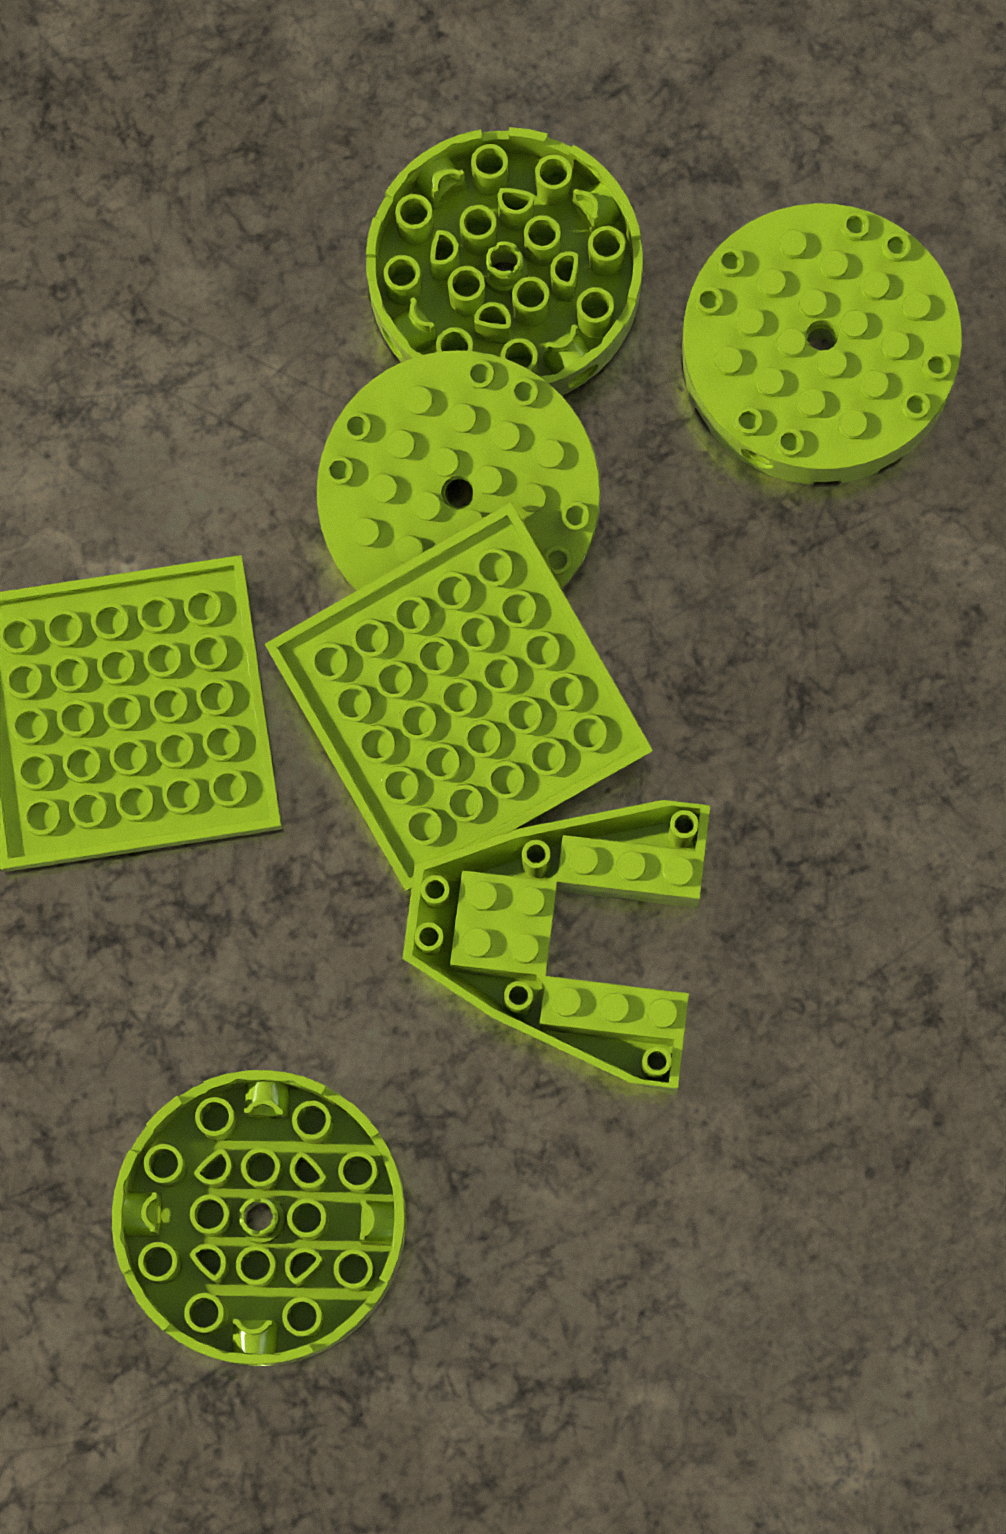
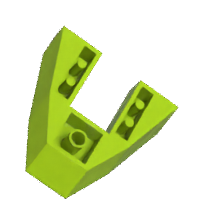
[402,800,710,1095]

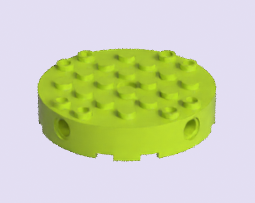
[366,127,643,395]
[682,203,962,484]
[317,350,601,591]
[112,1070,407,1366]

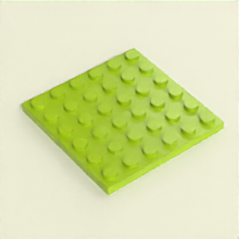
[265,502,653,891]
[0,555,282,872]

